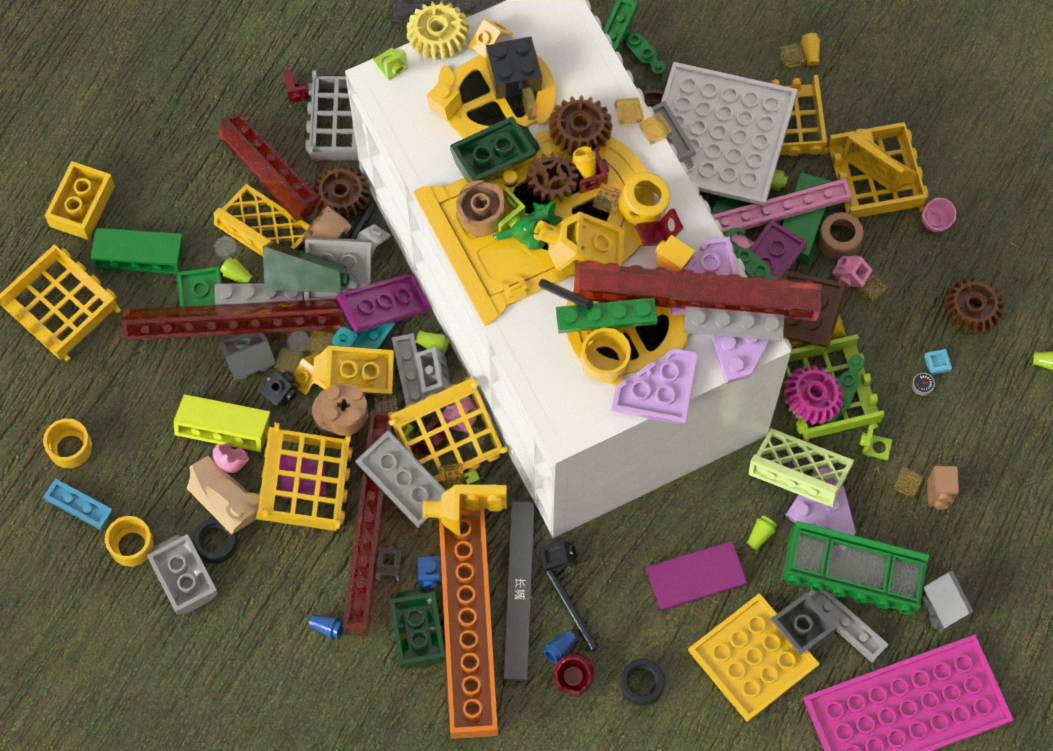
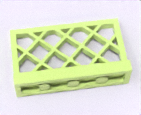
[749,428,854,507]

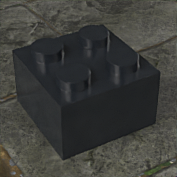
[486,36,542,99]

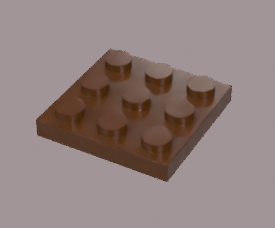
[775,270,848,348]

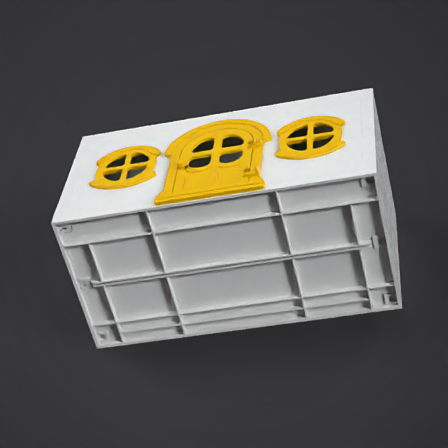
[345,0,792,538]

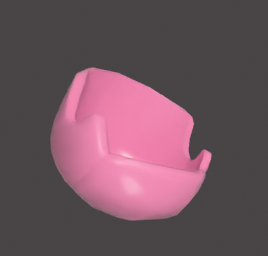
[921,198,956,232]
[213,443,249,473]

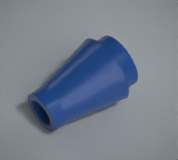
[309,614,345,639]
[543,630,577,664]

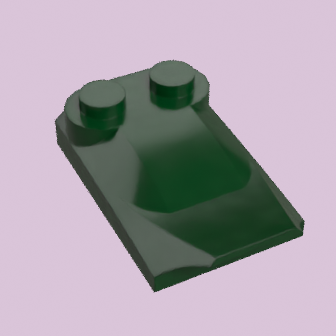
[450,116,541,183]
[389,588,446,668]

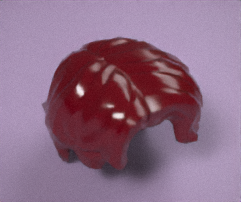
[553,652,594,697]

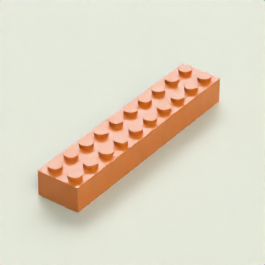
[439,508,498,739]

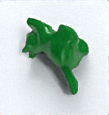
[493,201,561,251]

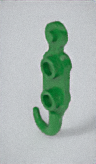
[625,29,666,76]
[724,227,783,293]
[815,355,864,426]

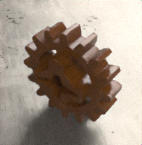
[526,152,578,202]

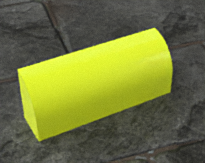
[174,394,270,452]

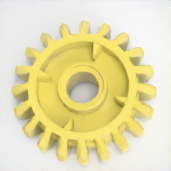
[407,1,469,61]

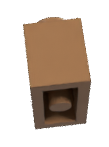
[927,466,959,509]

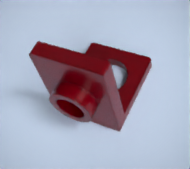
[579,148,609,194]
[635,208,684,247]

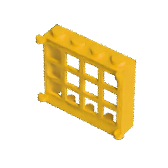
[771,75,829,156]
[828,122,928,218]
[0,244,122,362]
[387,377,509,482]
[256,422,352,531]

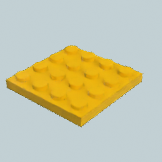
[688,593,819,722]

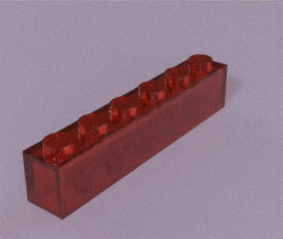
[218,112,319,221]

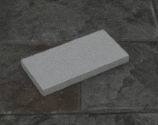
[355,430,446,528]

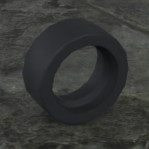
[193,518,238,564]
[620,659,665,706]

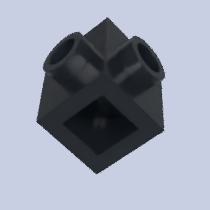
[261,371,301,406]

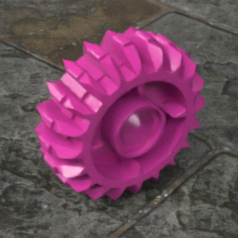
[783,365,844,425]

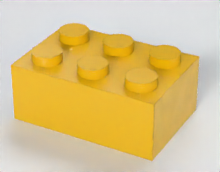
[45,161,115,240]

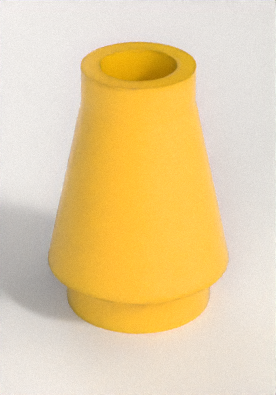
[800,33,821,66]
[572,146,597,184]

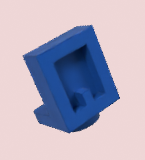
[418,556,442,589]

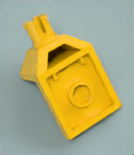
[534,212,624,274]
[423,485,507,534]

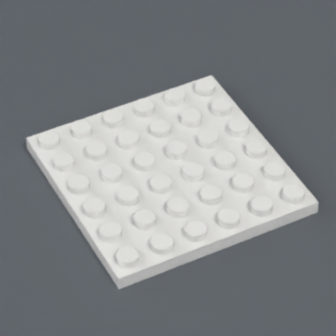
[661,62,798,206]

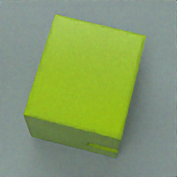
[463,469,480,485]

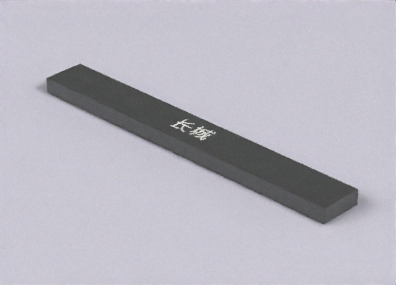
[504,502,534,681]

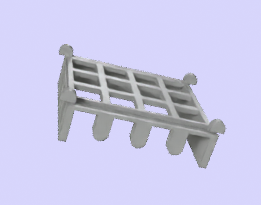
[306,70,359,161]

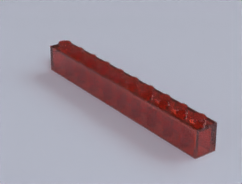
[573,261,821,321]
[122,299,346,340]
[343,410,394,637]

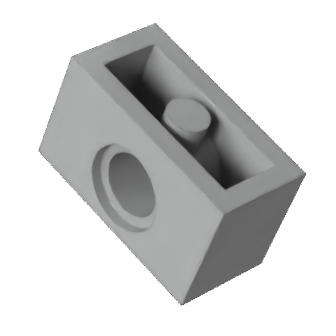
[415,347,451,396]

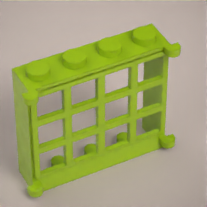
[783,334,885,443]

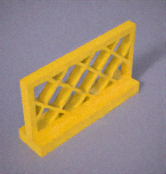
[214,184,310,257]

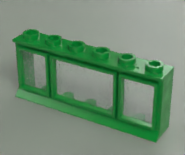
[782,521,930,615]

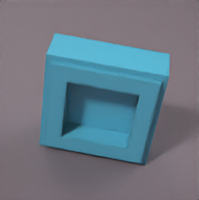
[924,349,952,375]

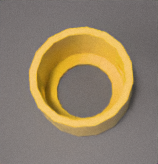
[618,172,671,225]
[580,328,631,383]
[43,419,92,468]
[105,516,154,567]

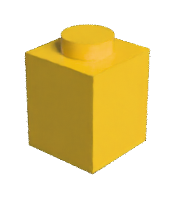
[426,79,462,121]
[655,235,695,278]

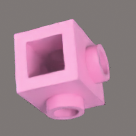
[832,255,872,287]
[442,396,478,432]

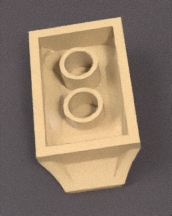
[187,456,259,534]

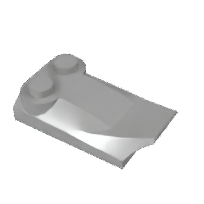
[147,534,218,615]

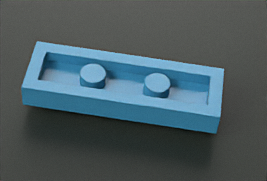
[43,478,114,531]

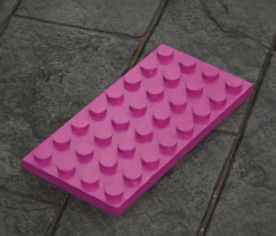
[803,634,1014,751]

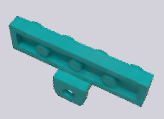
[331,323,395,349]

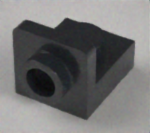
[539,540,578,571]

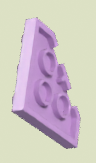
[667,237,744,316]
[710,296,781,384]
[611,348,698,425]
[785,465,856,553]

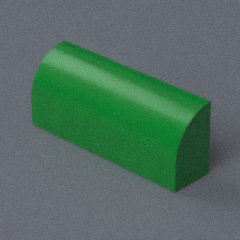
[782,173,833,265]
[91,228,183,274]

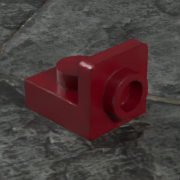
[283,69,310,102]
[414,419,452,456]

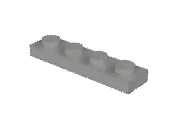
[215,283,303,307]
[684,306,784,341]
[392,333,431,419]
[808,590,889,663]

